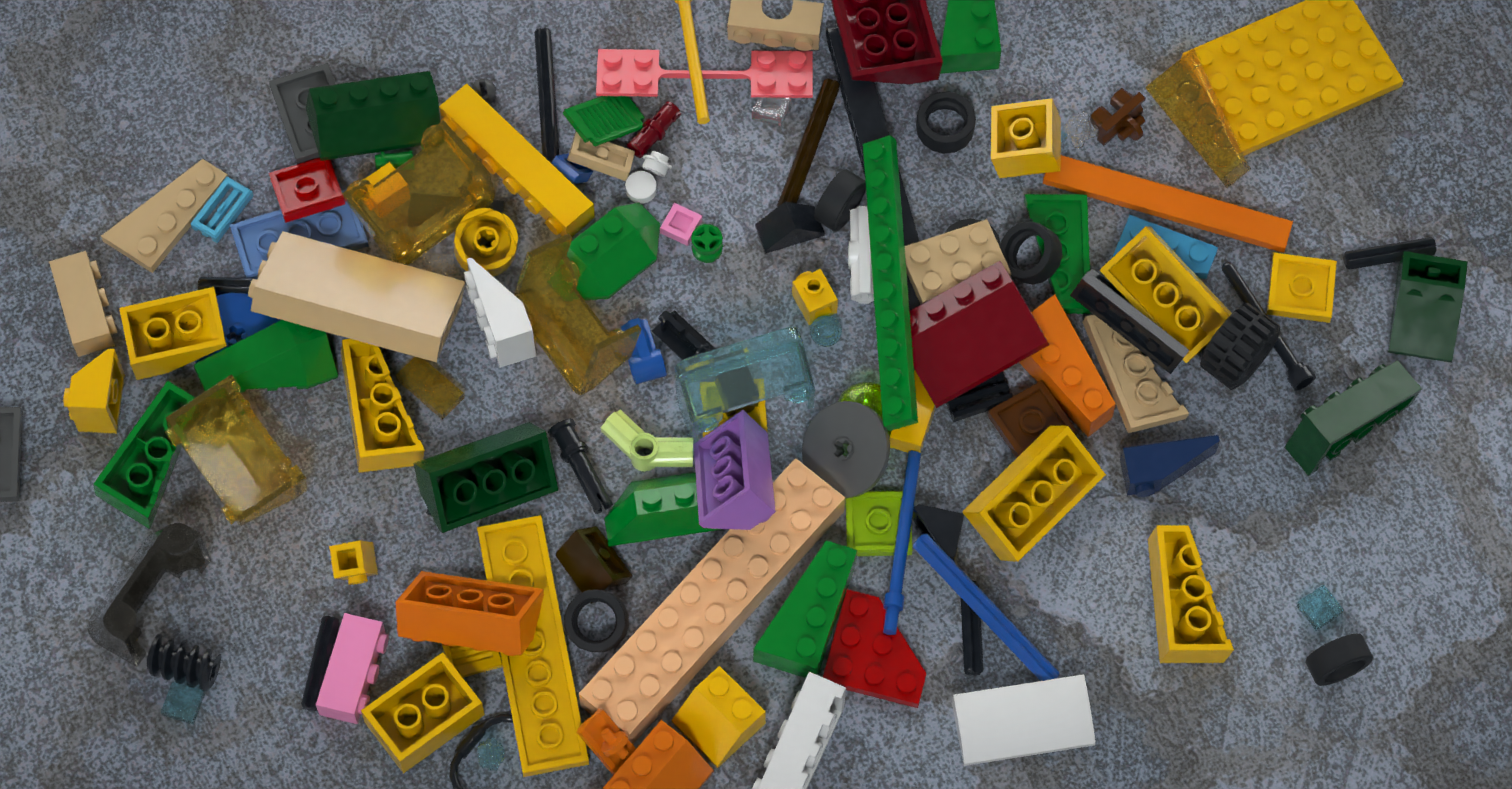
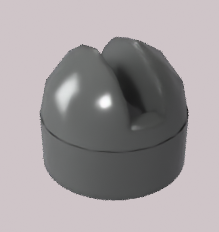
[472,78,496,104]

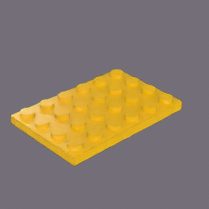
[1181,0,1404,157]

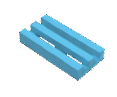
[190,177,254,243]

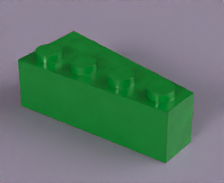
[940,0,1001,74]
[93,381,196,529]
[753,540,857,678]

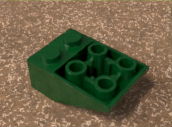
[1388,251,1468,363]

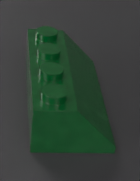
[306,71,442,161]
[413,422,558,533]

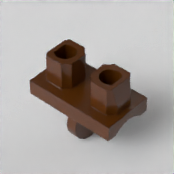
[1090,88,1146,146]

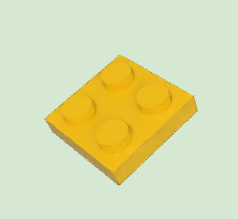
[1267,253,1337,323]

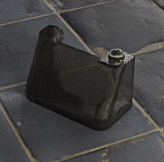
[87,523,211,667]

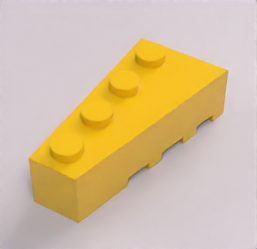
[341,339,425,473]
[1147,525,1234,663]

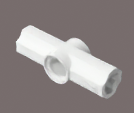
[848,206,874,304]

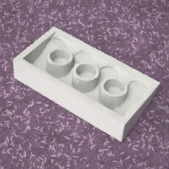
[952,674,1095,766]

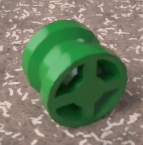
[691,224,723,263]

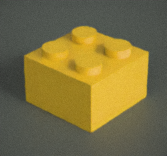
[991,98,1061,178]

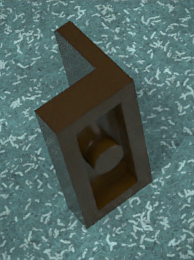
[556,526,633,604]

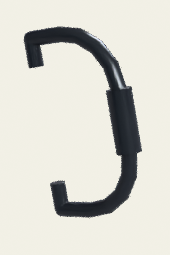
[449,714,513,789]

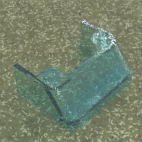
[675,327,815,444]

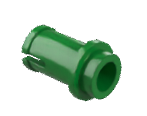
[375,150,414,171]

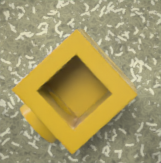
[792,269,838,325]
[329,540,378,585]

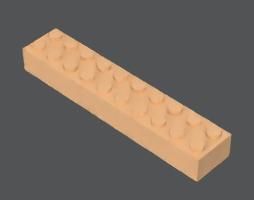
[579,458,845,744]

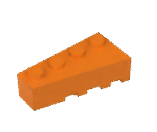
[1019,294,1116,437]

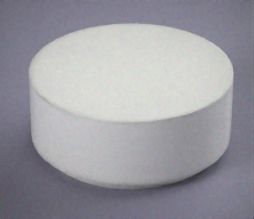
[625,171,657,204]

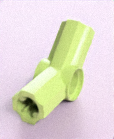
[601,409,693,472]

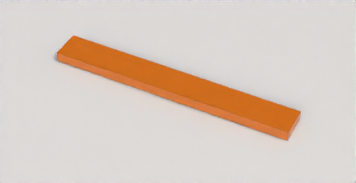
[1043,155,1293,253]

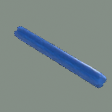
[913,533,1060,681]

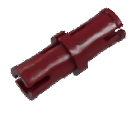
[627,101,681,158]

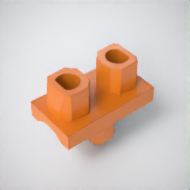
[576,709,636,775]

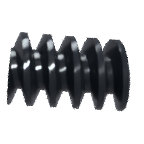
[147,634,221,691]

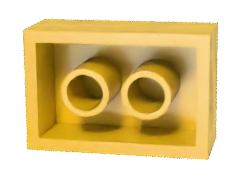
[361,652,485,774]

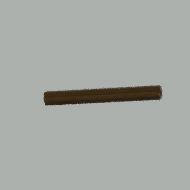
[777,78,840,207]

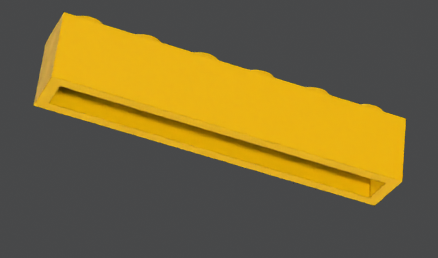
[439,83,595,241]

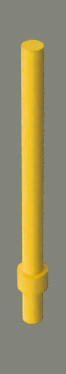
[674,0,710,124]

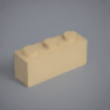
[49,251,118,357]

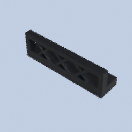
[1070,268,1189,374]

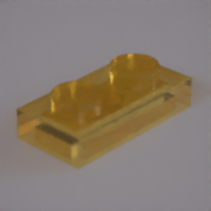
[396,357,465,420]

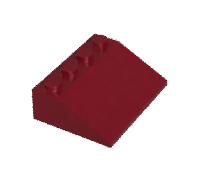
[831,0,943,85]
[910,261,1049,408]

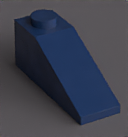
[1120,435,1220,497]

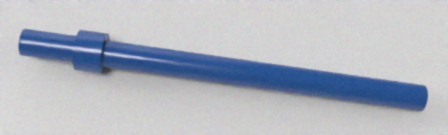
[883,451,921,635]

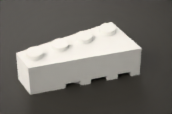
[752,672,846,789]

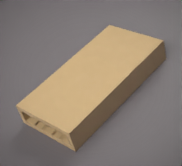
[248,231,465,362]

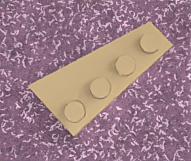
[101,159,228,273]
[1083,315,1189,433]

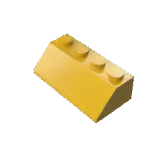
[1100,226,1232,363]

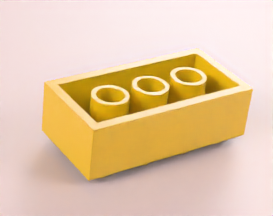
[962,426,1106,562]

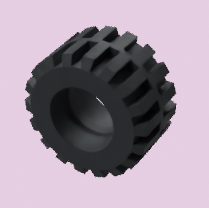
[1200,303,1280,390]

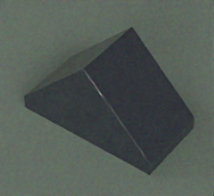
[755,201,825,254]
[912,504,964,562]

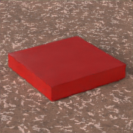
[269,157,346,223]

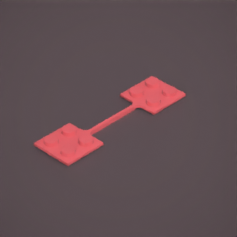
[596,49,813,98]

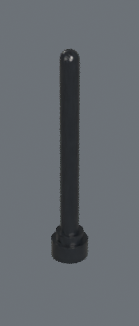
[1222,262,1316,391]

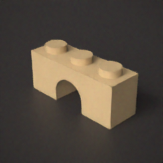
[728,0,824,51]

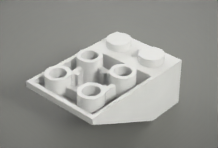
[464,258,536,368]

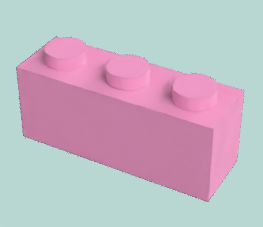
[316,613,389,724]

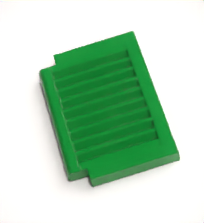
[563,96,645,147]

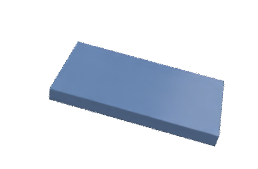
[230,188,369,278]

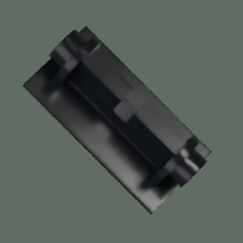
[652,310,719,373]

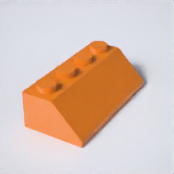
[395,571,544,656]
[602,720,714,789]

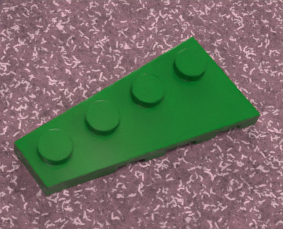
[1024,194,1091,314]

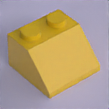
[63,349,125,434]
[672,666,766,768]

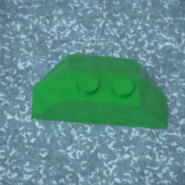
[544,202,660,302]
[604,472,722,546]

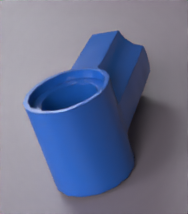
[621,318,667,385]

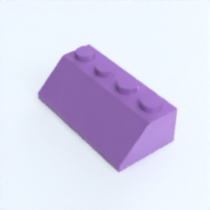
[693,410,776,530]

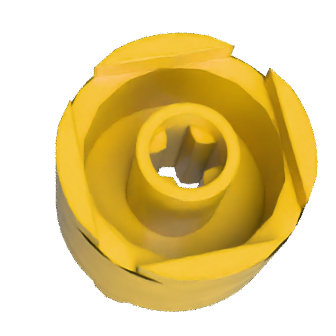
[454,208,518,277]

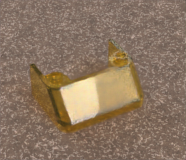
[514,233,641,395]

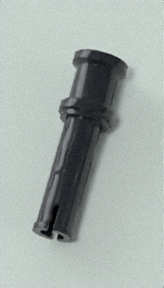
[548,418,613,514]

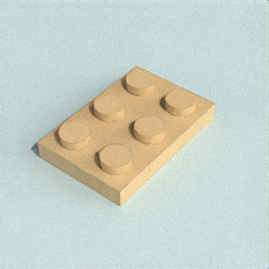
[905,219,1011,305]

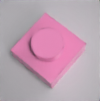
[660,203,702,246]

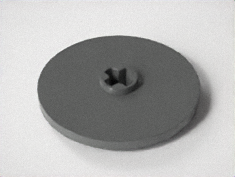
[802,401,890,499]

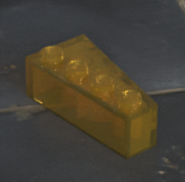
[1145,48,1251,188]

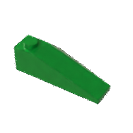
[194,320,338,394]

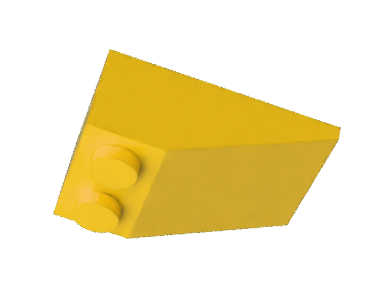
[119,287,227,380]

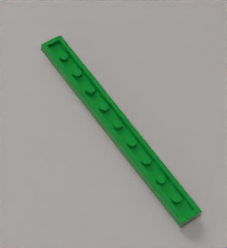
[863,135,918,431]

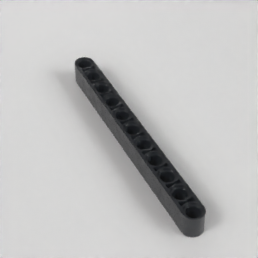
[825,25,920,311]

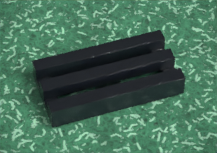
[946,371,1013,422]

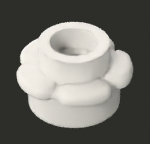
[642,151,672,177]

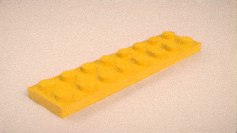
[477,515,589,777]

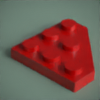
[823,589,926,708]

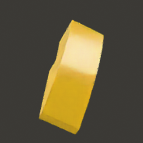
[889,370,936,453]

